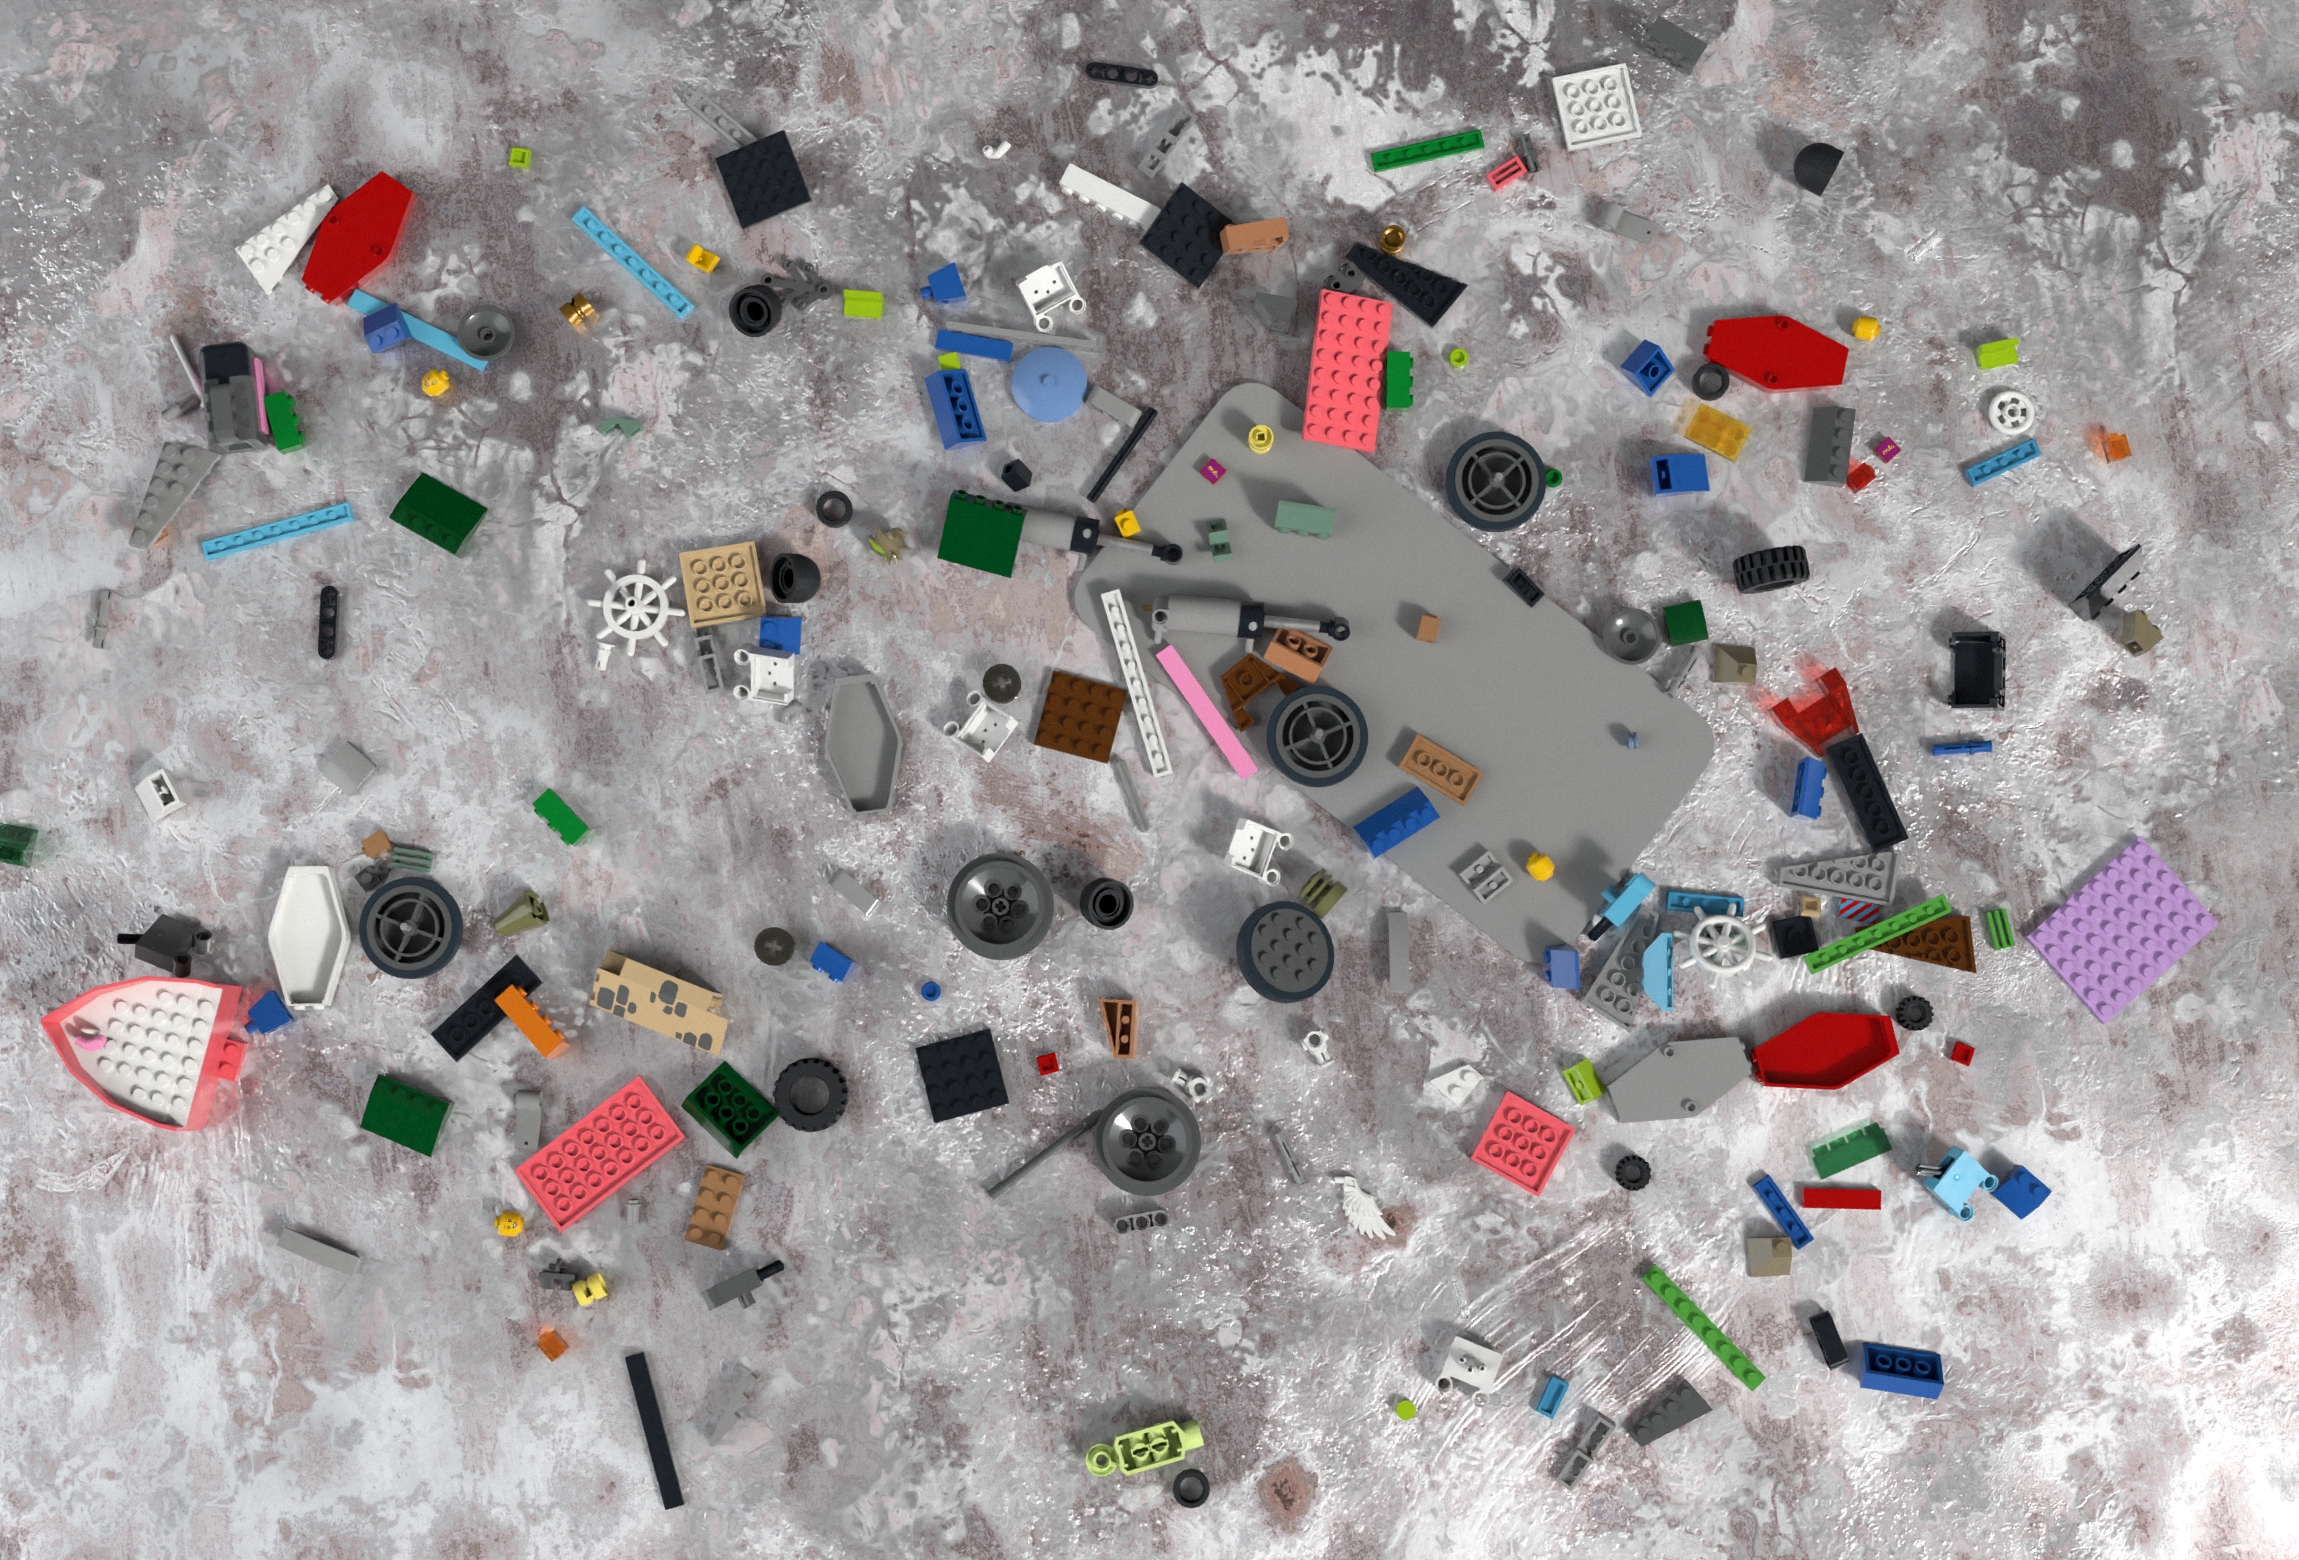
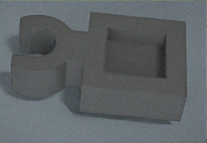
[354,860,391,892]

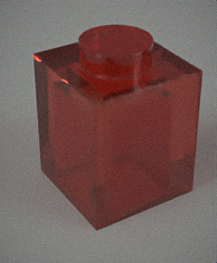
[1846,462,1877,494]

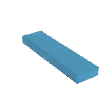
[1964,438,2042,487]
[1665,891,1744,917]

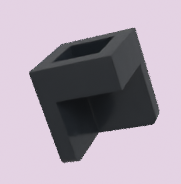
[1001,459,1032,492]

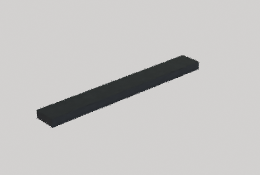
[625,1352,685,1510]

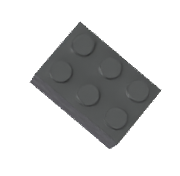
[1641,16,1708,75]

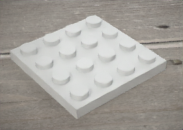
[1551,63,1642,152]

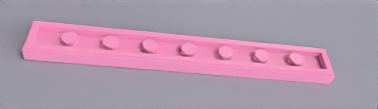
[1156,644,1259,781]

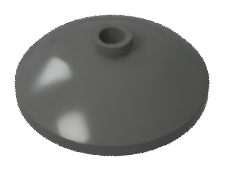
[457,305,515,361]
[1603,608,1661,665]

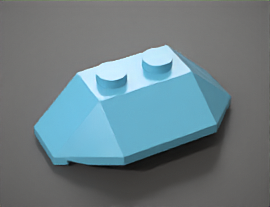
[1642,933,1674,1011]

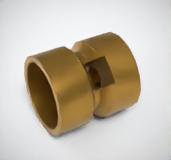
[1379,225,1406,256]
[559,292,595,328]

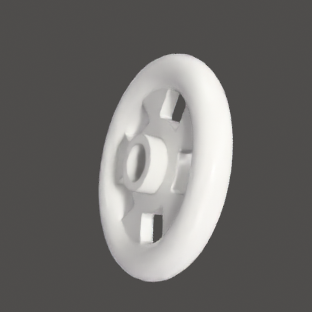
[1989,390,2034,435]

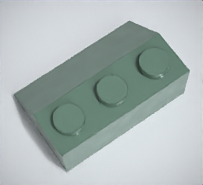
[1274,500,1336,540]

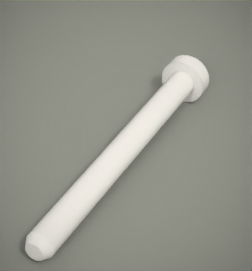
[170,334,204,410]

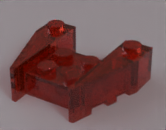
[1767,667,1860,758]

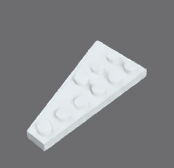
[235,184,340,296]

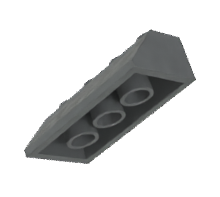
[1804,406,1856,488]

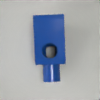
[920,262,967,305]
[244,990,296,1035]

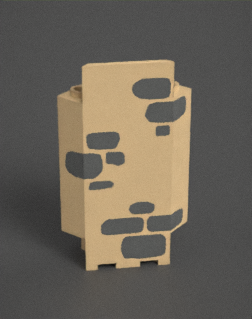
[589,950,729,1056]

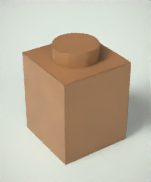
[1416,613,1441,644]
[361,830,395,859]

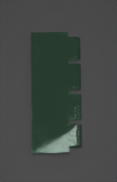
[1812,1122,1892,1180]

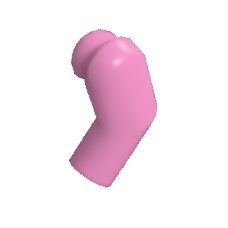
[75,1034,107,1052]

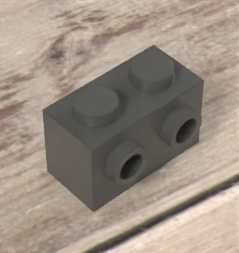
[1322,261,1367,295]

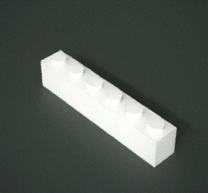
[1059,163,1161,231]

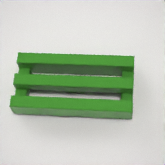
[1985,908,2015,950]

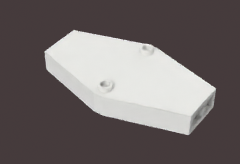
[268,866,351,1010]

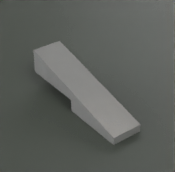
[1555,1412,1616,1491]

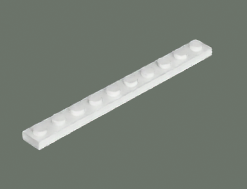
[1101,589,1173,778]

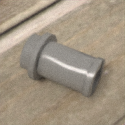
[625,1199,641,1224]

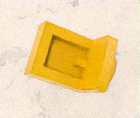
[685,244,720,275]
[1113,508,1141,538]

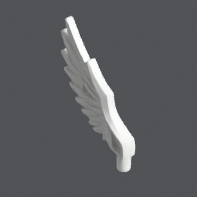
[1334,1175,1396,1240]

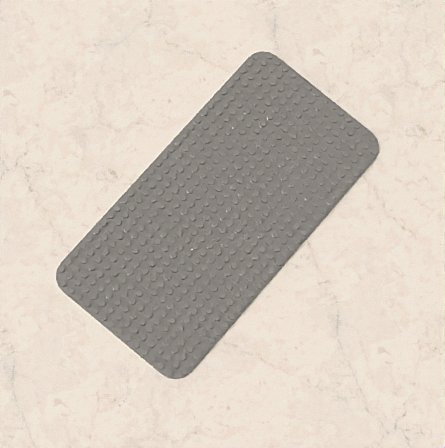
[1075,382,1714,963]

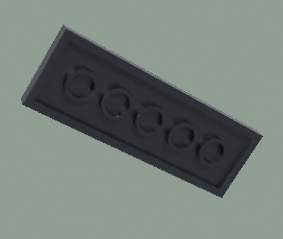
[1826,733,1909,854]
[431,954,544,1062]

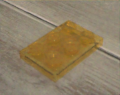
[1684,403,1752,463]

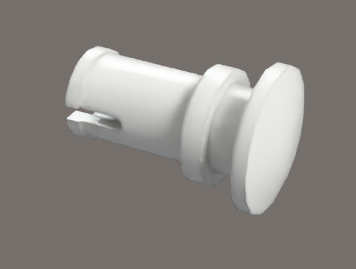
[594,641,615,671]

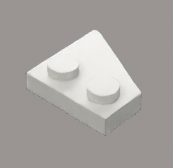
[1430,1064,1483,1106]

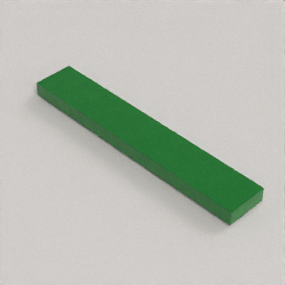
[1370,129,1485,173]

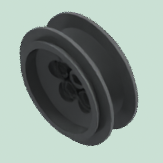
[946,852,1054,960]
[1093,1088,1201,1196]

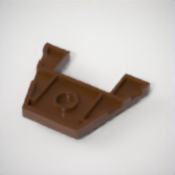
[1220,653,1300,733]

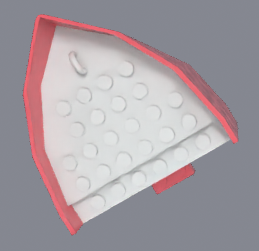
[40,976,248,1132]

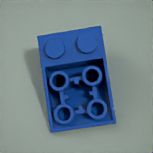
[1648,454,1710,498]

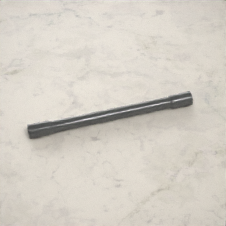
[987,1110,1100,1201]

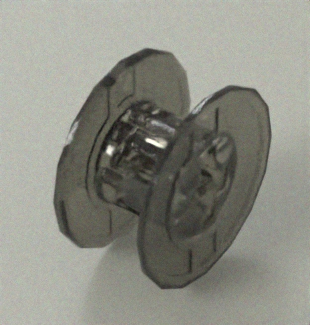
[983,664,1021,704]
[754,927,795,966]

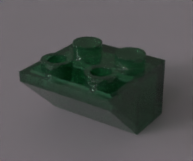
[0,823,38,867]

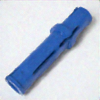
[1932,740,1992,756]

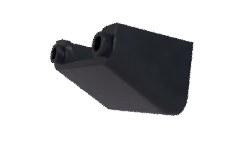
[1948,631,2006,711]

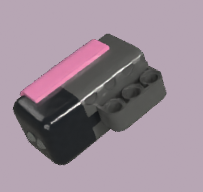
[199,341,270,454]

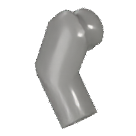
[779,700,803,725]

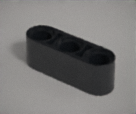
[1809,1310,1850,1371]

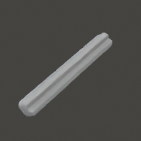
[1116,760,1151,833]

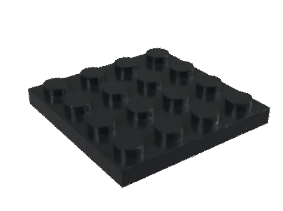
[715,130,812,230]
[1138,182,1236,289]
[915,1028,1009,1123]

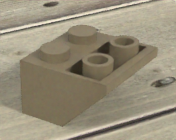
[2122,609,2164,657]

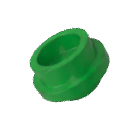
[1546,469,1562,488]

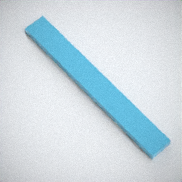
[571,205,695,320]
[347,289,488,372]
[201,501,355,561]

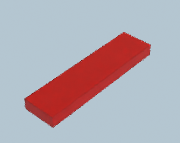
[1802,1188,1881,1210]

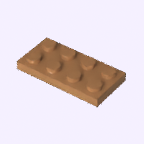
[1398,734,1484,806]
[685,1164,745,1251]

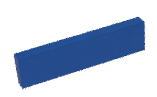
[935,329,1013,363]
[1752,1174,1814,1250]

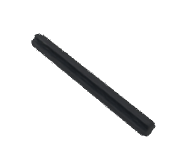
[1087,407,1158,503]

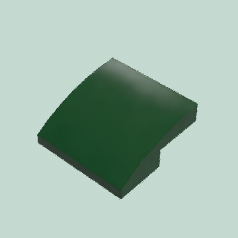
[1662,599,1709,647]

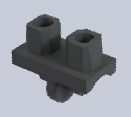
[539,1258,578,1291]

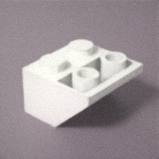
[135,768,188,822]

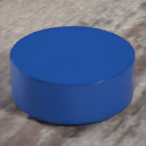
[921,982,941,1001]

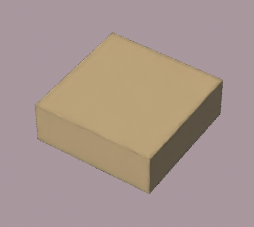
[1800,896,1821,918]

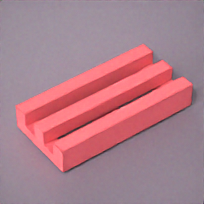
[1485,156,1527,192]

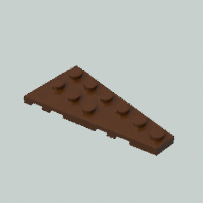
[1853,916,1977,973]

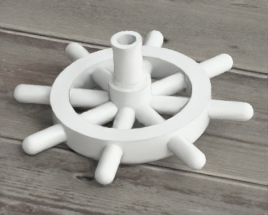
[587,559,686,656]
[1673,903,1772,989]

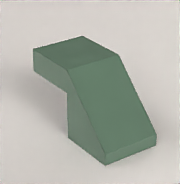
[598,417,645,439]
[1206,519,1233,562]

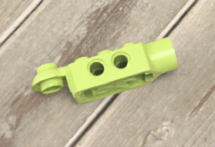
[1086,1419,1204,1476]

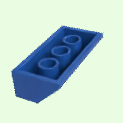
[924,369,987,450]
[1353,786,1440,860]
[1859,1342,1944,1400]

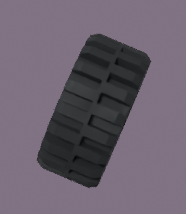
[1733,545,1810,594]
[773,1058,849,1132]

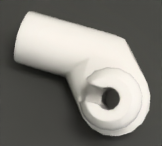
[982,140,1011,159]

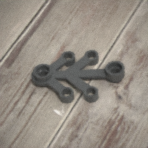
[761,259,834,312]

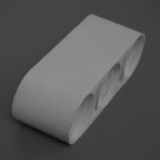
[1086,386,1142,430]
[828,868,882,918]
[1114,1209,1169,1234]

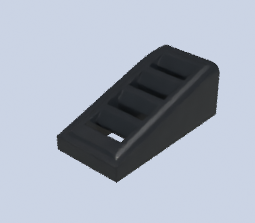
[1502,567,1544,608]

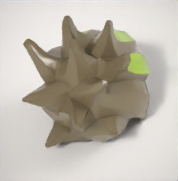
[868,527,911,566]

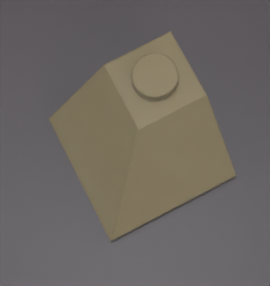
[1713,645,1757,686]
[1747,1236,1792,1277]

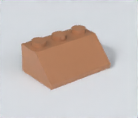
[1263,628,1333,684]

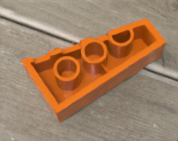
[495,985,571,1060]

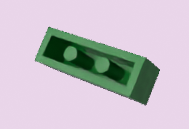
[1385,351,1413,412]
[264,390,306,455]
[532,788,592,846]

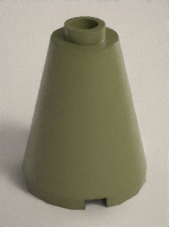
[493,890,549,937]

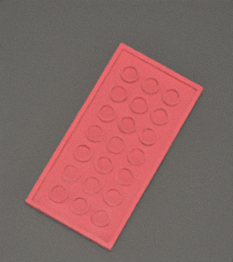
[1301,289,1393,453]
[514,1075,686,1232]

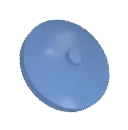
[1012,347,1087,423]

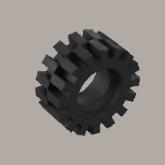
[1896,996,1934,1031]
[1615,1155,1652,1191]

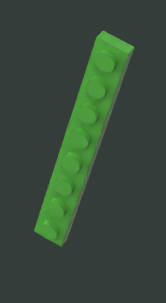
[1803,894,1952,975]
[1641,1264,1766,1391]

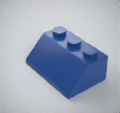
[1790,757,1827,821]

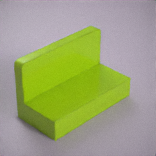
[843,289,884,319]
[1976,337,2019,370]
[1562,1058,1606,1106]

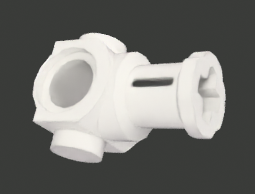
[1300,1028,1335,1069]
[1170,1067,1211,1103]

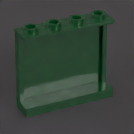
[937,490,1028,578]

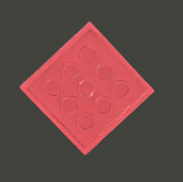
[1470,1091,1576,1197]

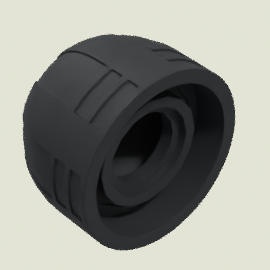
[1794,143,1844,197]
[729,284,782,337]
[770,553,821,603]
[1079,878,1134,930]

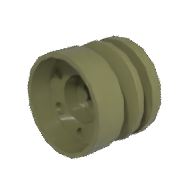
[1297,868,1348,919]

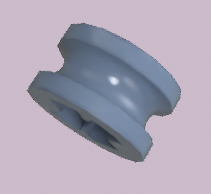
[1625,732,1639,750]

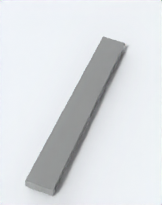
[946,321,1098,353]

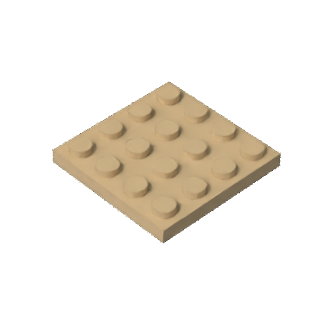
[679,541,767,629]

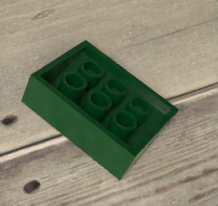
[389,472,489,558]
[681,1061,779,1159]
[360,1074,455,1157]

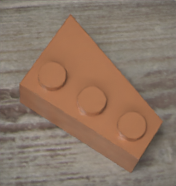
[1220,217,1289,255]
[1098,999,1140,1059]

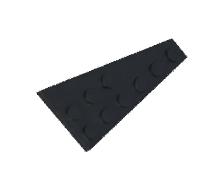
[1344,243,1468,329]

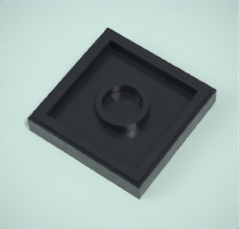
[1772,916,1819,959]

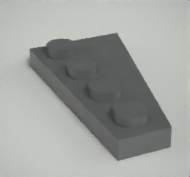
[1628,1379,1713,1447]

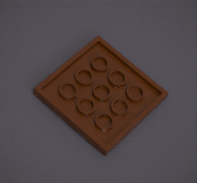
[1034,671,1127,764]

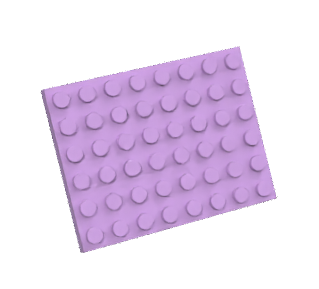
[2025,836,2218,1024]

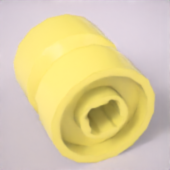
[1248,425,1274,454]
[572,1272,608,1307]

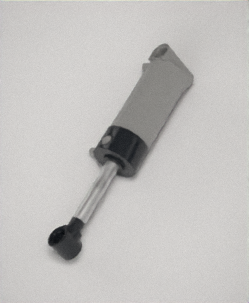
[1006,502,1183,571]
[1151,593,1350,653]

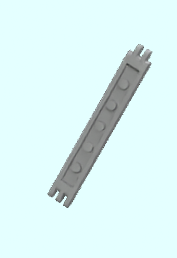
[681,86,758,148]

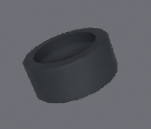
[1692,363,1730,401]
[816,490,853,528]
[1173,1469,1210,1508]

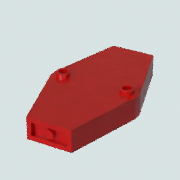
[301,171,417,306]
[1702,315,1849,394]
[1750,1012,1900,1090]

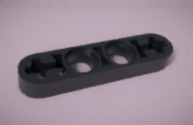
[1086,62,1158,89]
[318,585,340,661]

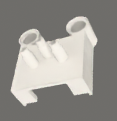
[1015,258,1086,332]
[733,643,794,706]
[943,690,1018,763]
[1222,818,1293,886]
[1435,1335,1504,1408]

